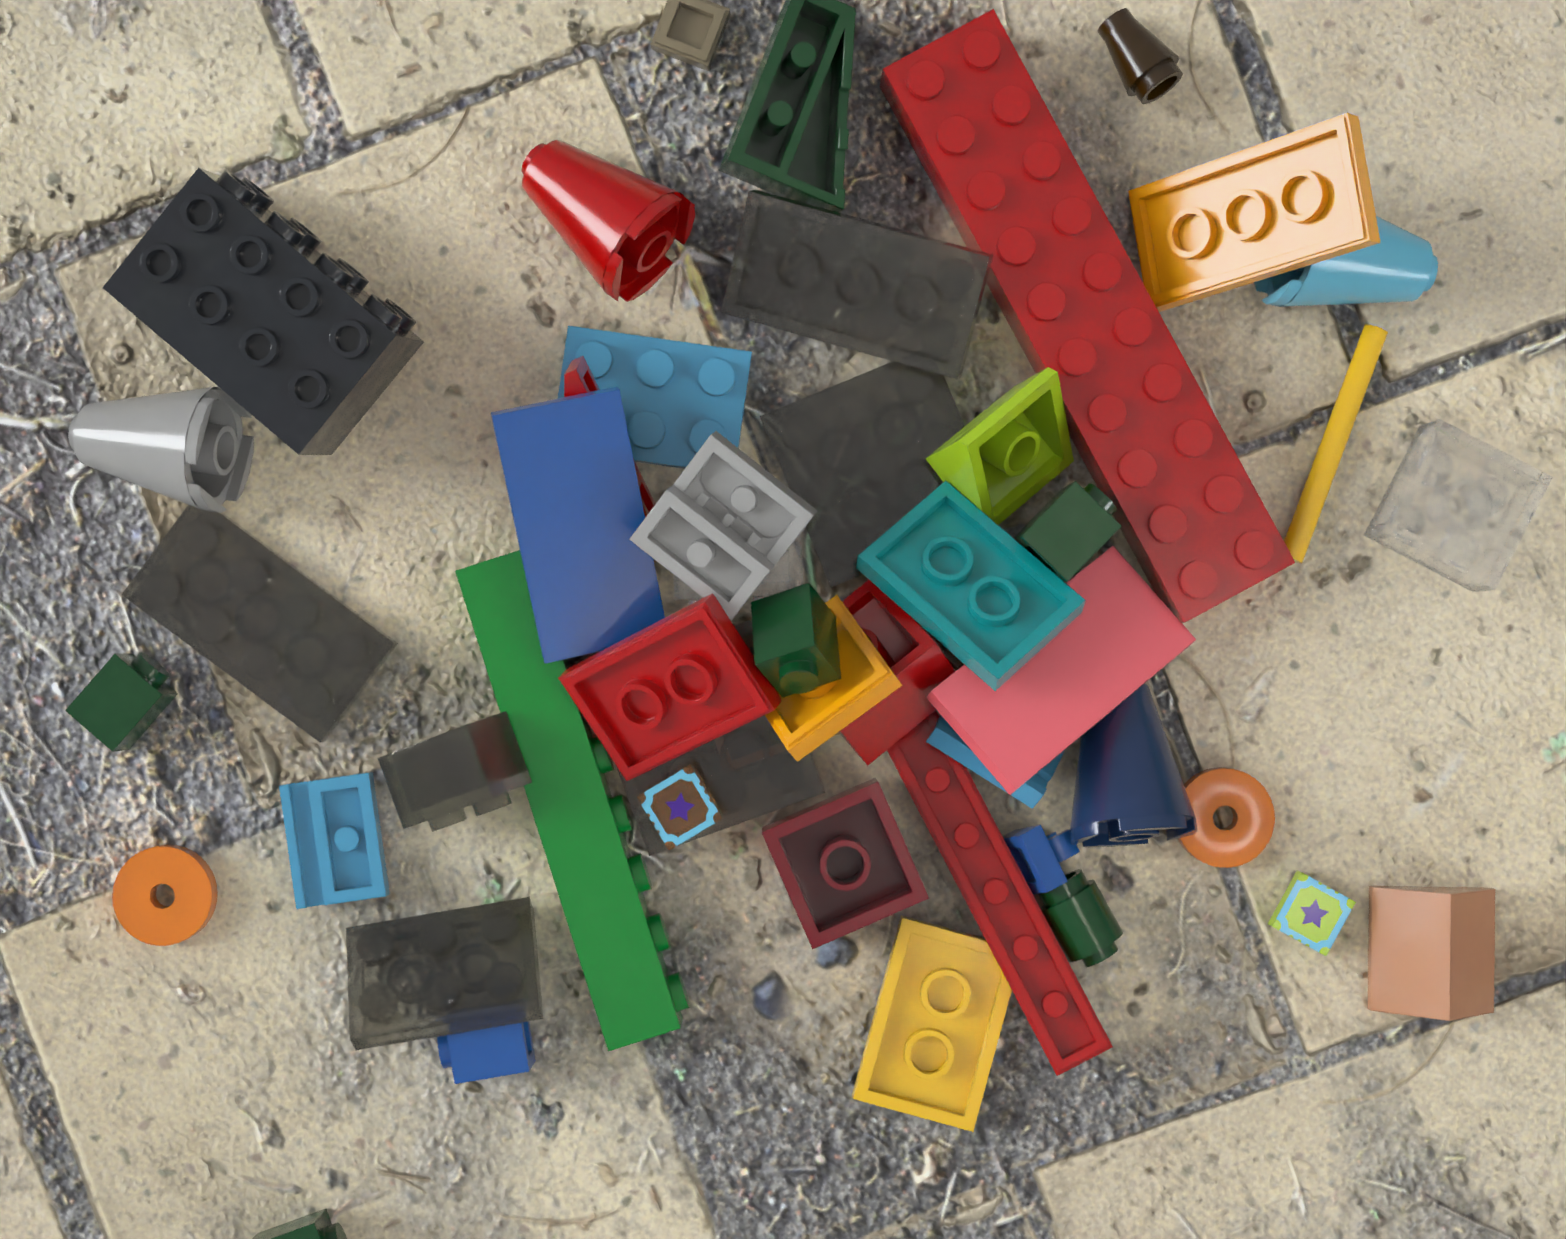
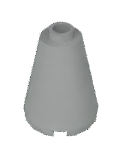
[68,386,254,513]

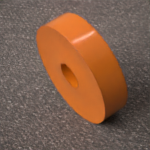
[1178,767,1275,868]
[112,845,218,946]

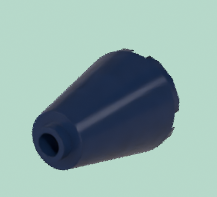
[1070,684,1197,847]

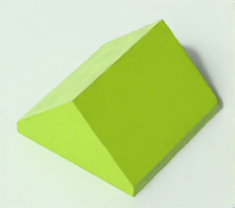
[926,367,1074,525]

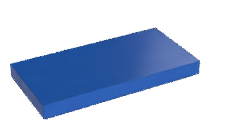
[491,387,665,663]

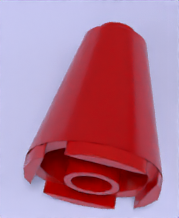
[521,140,695,302]

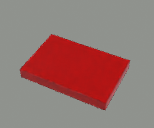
[558,593,782,781]

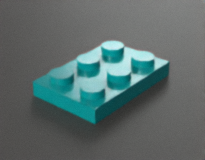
[856,481,1086,691]

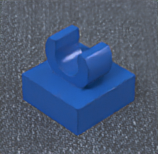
[1003,825,1080,894]

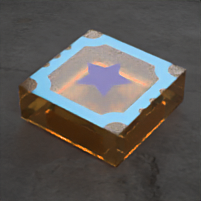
[637,763,724,850]

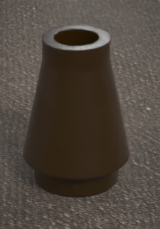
[1098,8,1183,104]

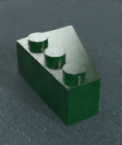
[718,0,856,218]

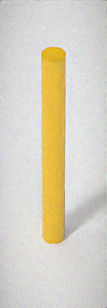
[1284,324,1388,564]

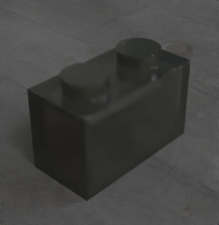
[378,711,532,832]

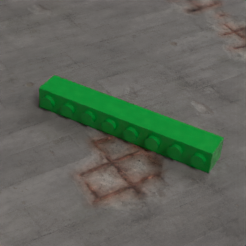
[455,550,690,1051]

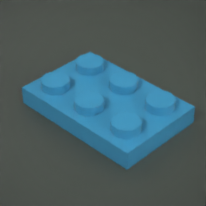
[558,326,752,469]

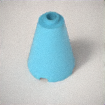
[1254,216,1438,307]

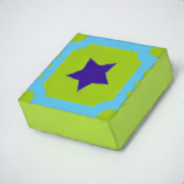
[1268,870,1356,956]

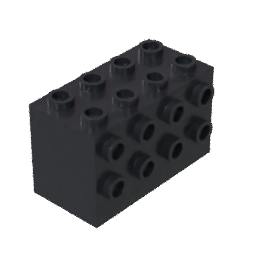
[103,168,424,455]

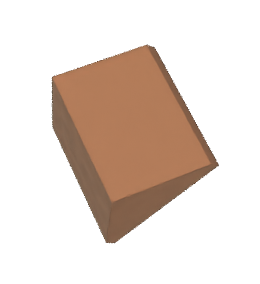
[1367,886,1495,1021]

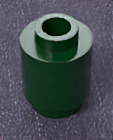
[1038,869,1123,967]

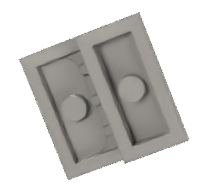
[629,431,818,620]

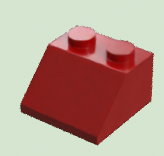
[839,580,955,766]

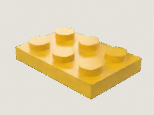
[852,915,1012,1132]

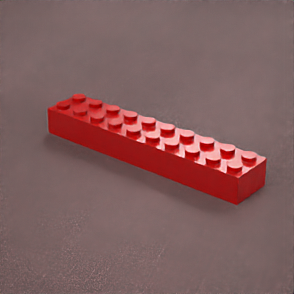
[879,9,1295,623]

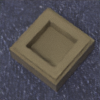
[651,0,731,71]

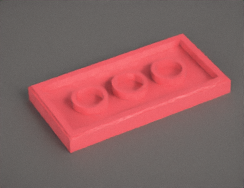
[926,546,1196,795]

